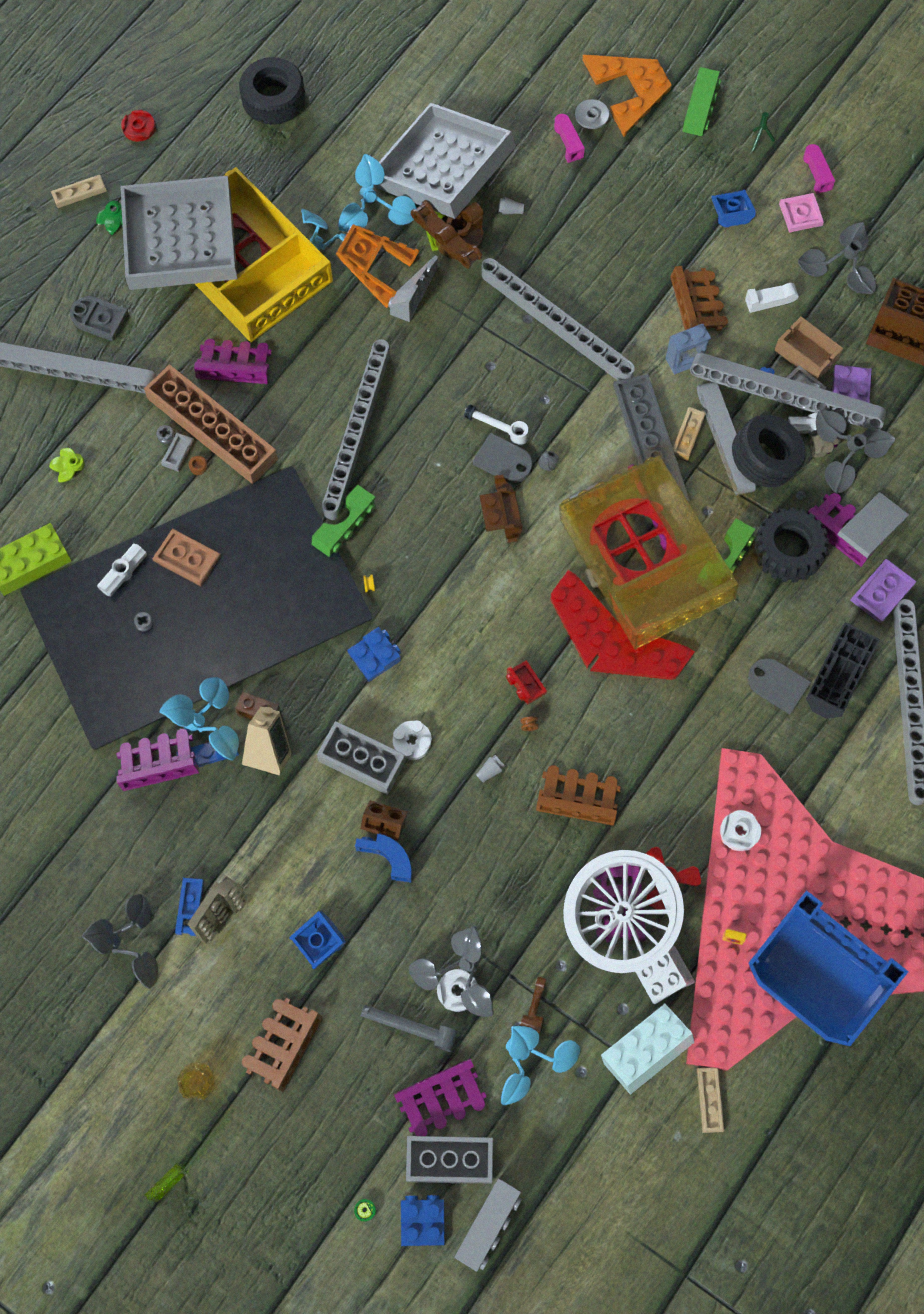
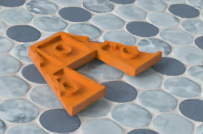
[582,55,672,137]

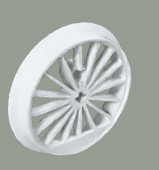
[564,850,684,973]

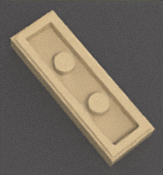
[51,175,107,208]
[673,407,706,461]
[697,1067,724,1133]

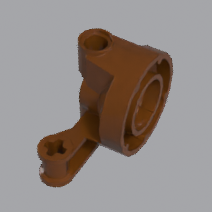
[410,200,484,269]

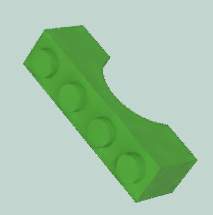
[312,485,376,557]
[696,518,755,595]

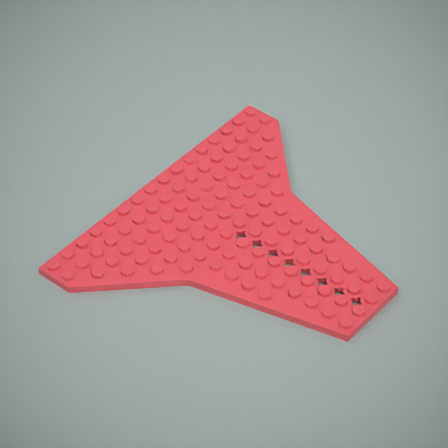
[686,748,924,1071]

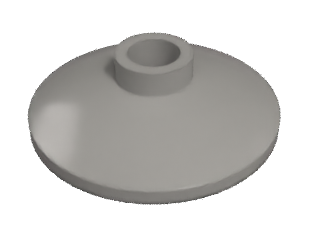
[575,99,609,129]

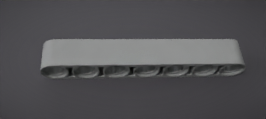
[697,382,755,496]

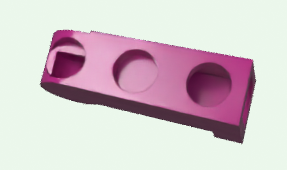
[554,114,585,163]
[803,144,835,194]

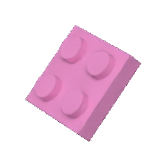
[779,193,824,233]

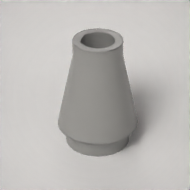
[498,197,524,214]
[476,755,505,783]

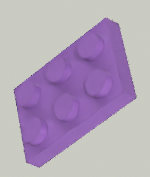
[832,365,871,403]
[850,559,916,624]

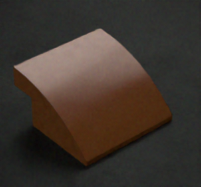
[866,278,924,366]

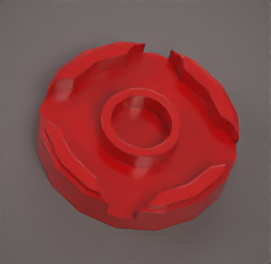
[121,110,156,142]

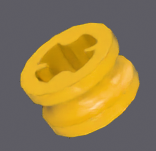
[363,574,375,592]

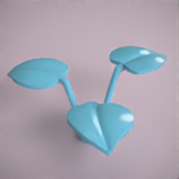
[338,154,416,232]
[301,209,346,251]
[159,677,239,761]
[501,1026,581,1105]

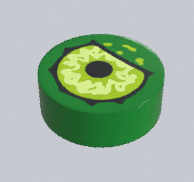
[354,1199,376,1222]

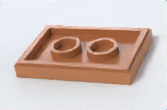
[152,529,221,586]

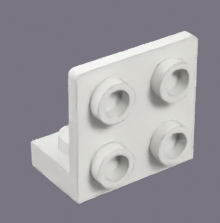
[635,946,695,1004]

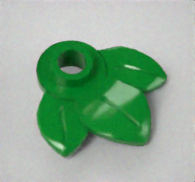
[96,201,123,235]

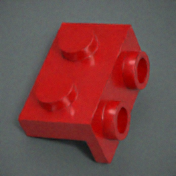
[506,660,547,705]

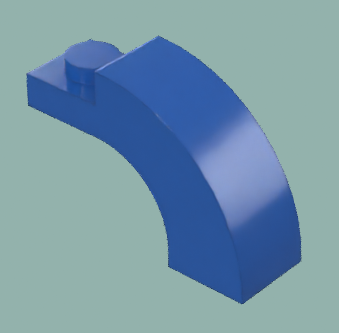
[355,834,412,883]

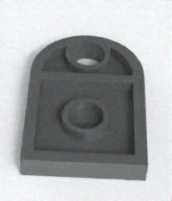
[70,296,128,341]
[473,433,532,483]
[748,658,811,715]

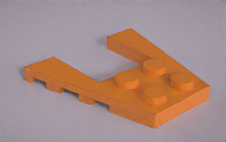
[335,224,419,308]

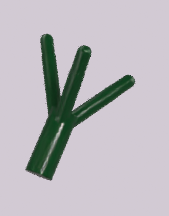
[752,112,775,152]

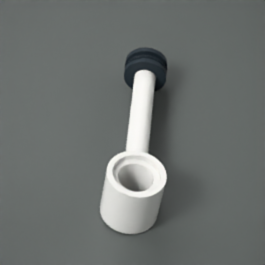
[464,404,528,446]

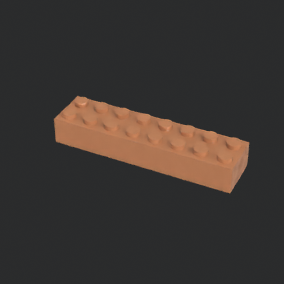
[144,364,278,483]

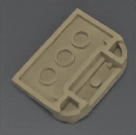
[188,875,247,944]

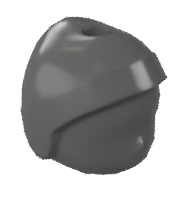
[538,451,559,471]

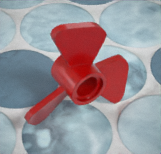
[645,847,701,910]

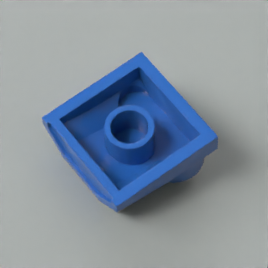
[711,190,756,227]
[289,911,346,969]

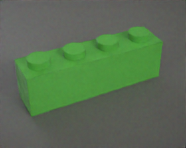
[682,67,721,136]

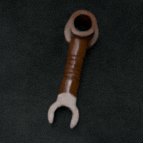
[520,977,546,1034]

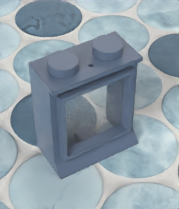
[665,324,711,375]

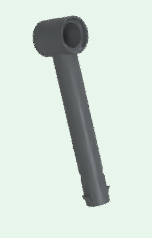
[361,1005,458,1052]

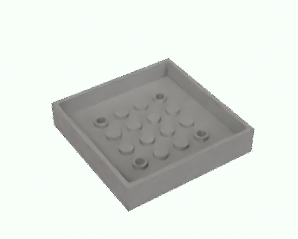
[374,103,516,219]
[121,176,238,290]

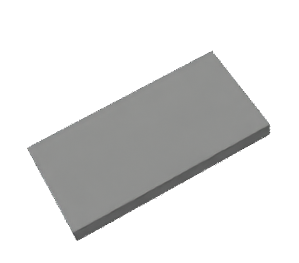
[837,492,909,558]

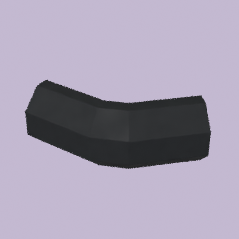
[806,622,880,719]

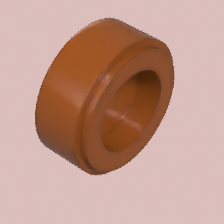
[188,456,208,475]

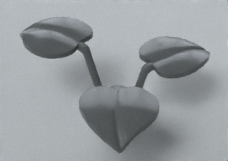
[798,222,876,294]
[816,410,895,493]
[82,894,158,989]
[408,926,494,1017]

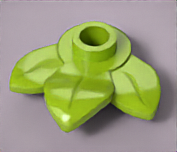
[49,448,85,483]

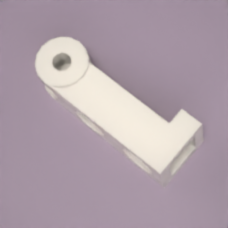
[745,283,799,313]

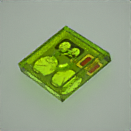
[144,1163,188,1202]

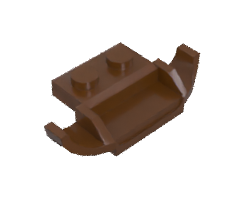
[479,474,523,544]

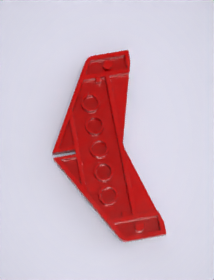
[550,570,695,680]

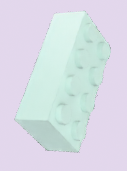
[601,1004,694,1095]

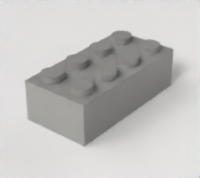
[317,721,406,795]
[406,1136,493,1184]
[454,1178,522,1272]

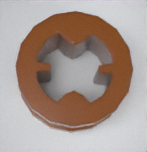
[520,716,539,731]

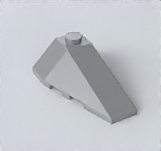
[388,255,439,322]

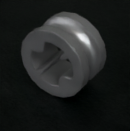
[157,425,174,444]
[134,612,153,632]

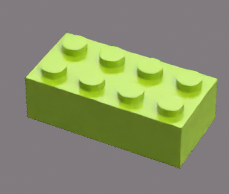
[0,523,72,596]

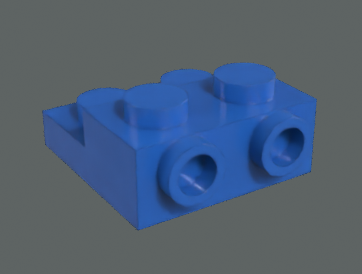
[347,627,401,682]
[401,1195,444,1246]

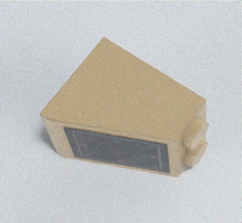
[242,706,292,775]

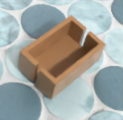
[775,317,843,380]

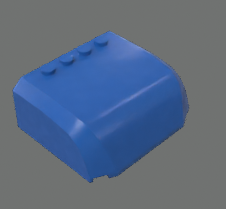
[748,890,909,1046]

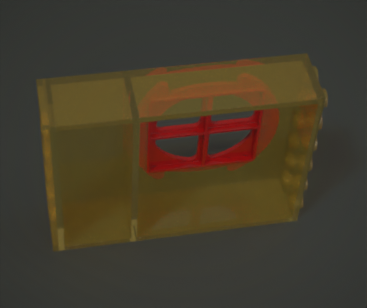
[559,455,738,649]

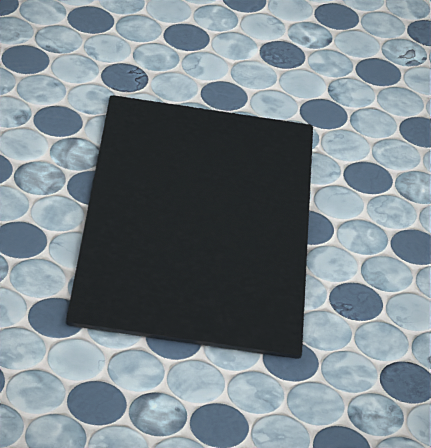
[20,466,372,750]

